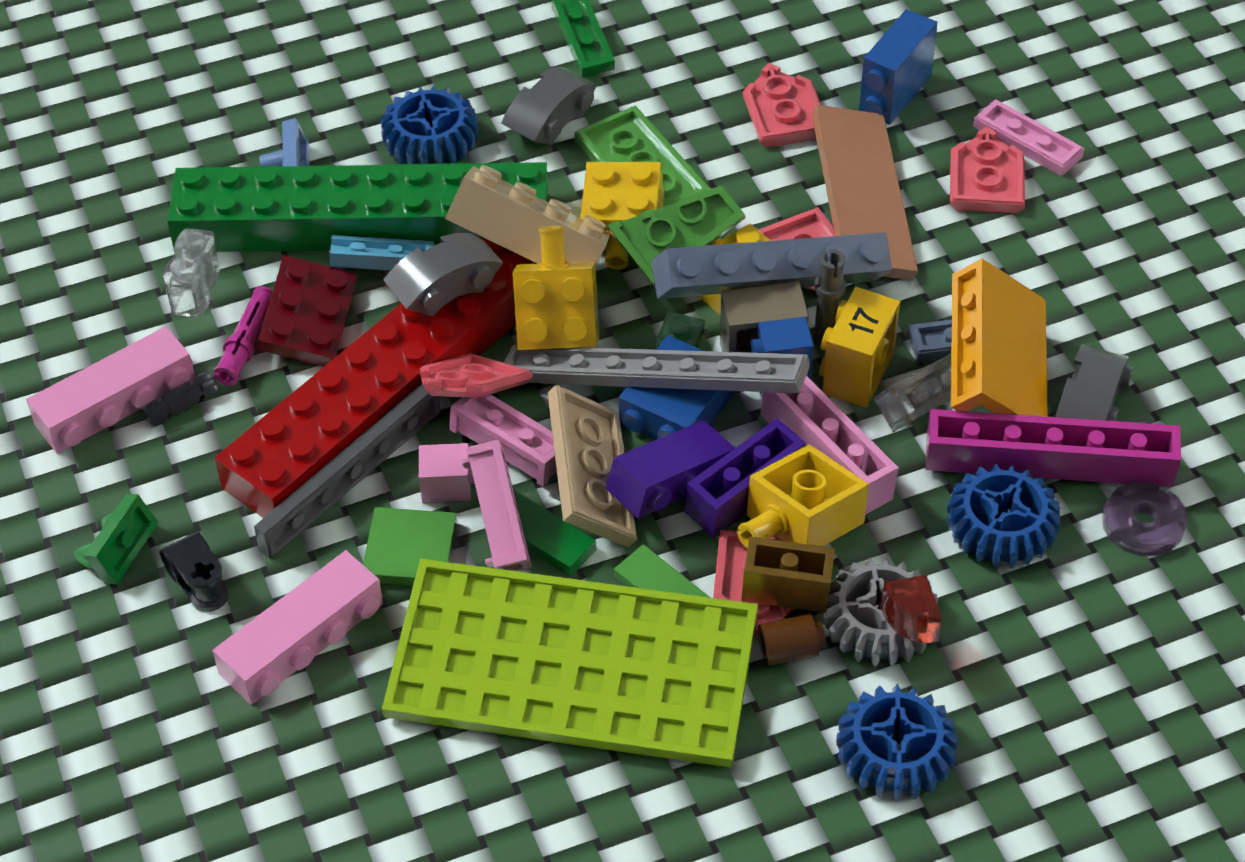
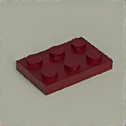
[257,255,357,367]

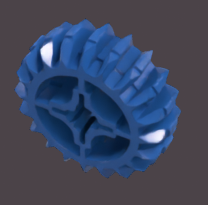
[381,86,479,164]
[947,463,1061,569]
[836,683,958,801]

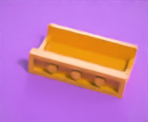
[951,258,1048,417]

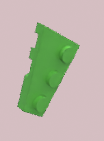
[607,185,745,287]

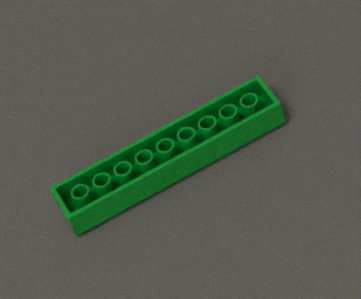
[167,162,549,253]

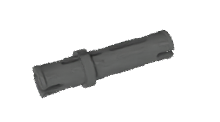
[813,249,846,346]

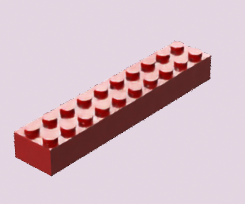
[214,236,537,518]

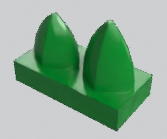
[74,494,159,585]

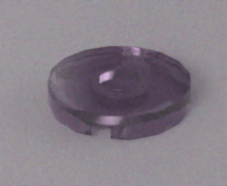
[1102,482,1188,556]

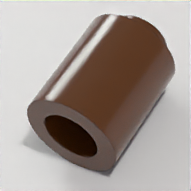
[758,614,826,667]

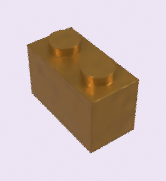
[741,536,835,613]

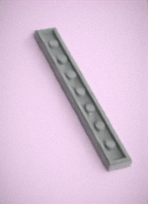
[504,345,810,393]

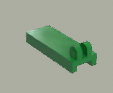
[552,0,615,77]
[513,489,597,577]

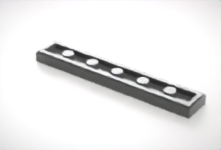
[254,383,441,559]

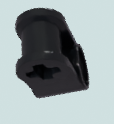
[159,531,229,612]

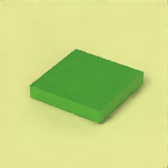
[363,507,457,586]

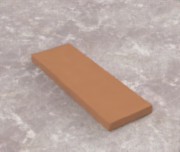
[812,104,918,280]

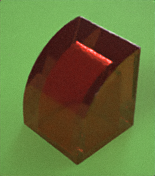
[881,575,942,643]

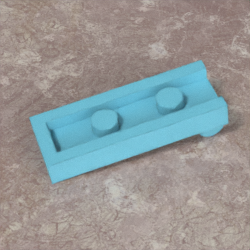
[329,235,434,270]

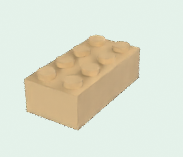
[445,165,611,266]

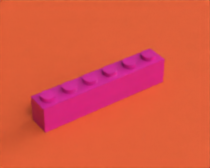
[925,409,1181,487]

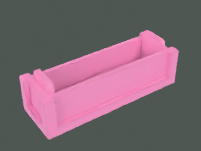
[450,394,557,487]
[461,439,532,571]

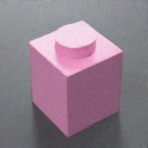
[419,443,475,503]

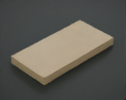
[548,385,637,547]

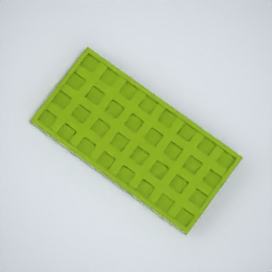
[382,558,758,768]

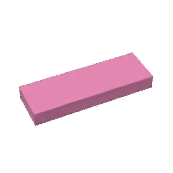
[973,99,1085,177]

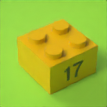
[819,287,900,408]

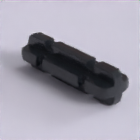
[143,372,218,426]

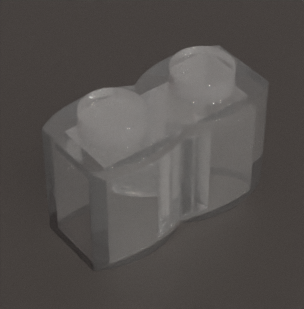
[163,228,220,318]

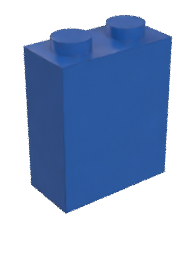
[859,9,938,125]
[619,335,735,440]

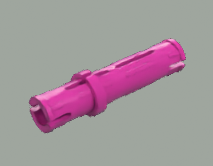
[213,286,273,386]

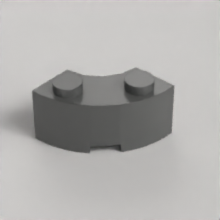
[501,67,597,146]
[383,233,503,316]
[1055,344,1134,421]

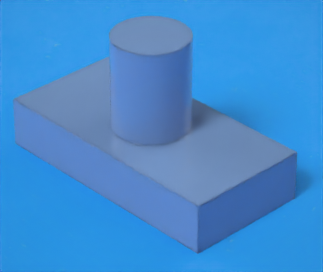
[260,118,310,167]

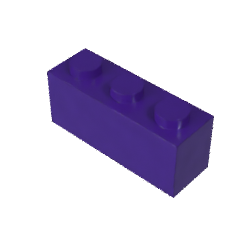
[685,418,806,538]
[605,420,735,518]

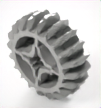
[823,557,940,667]

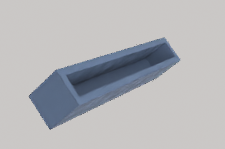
[651,232,892,299]

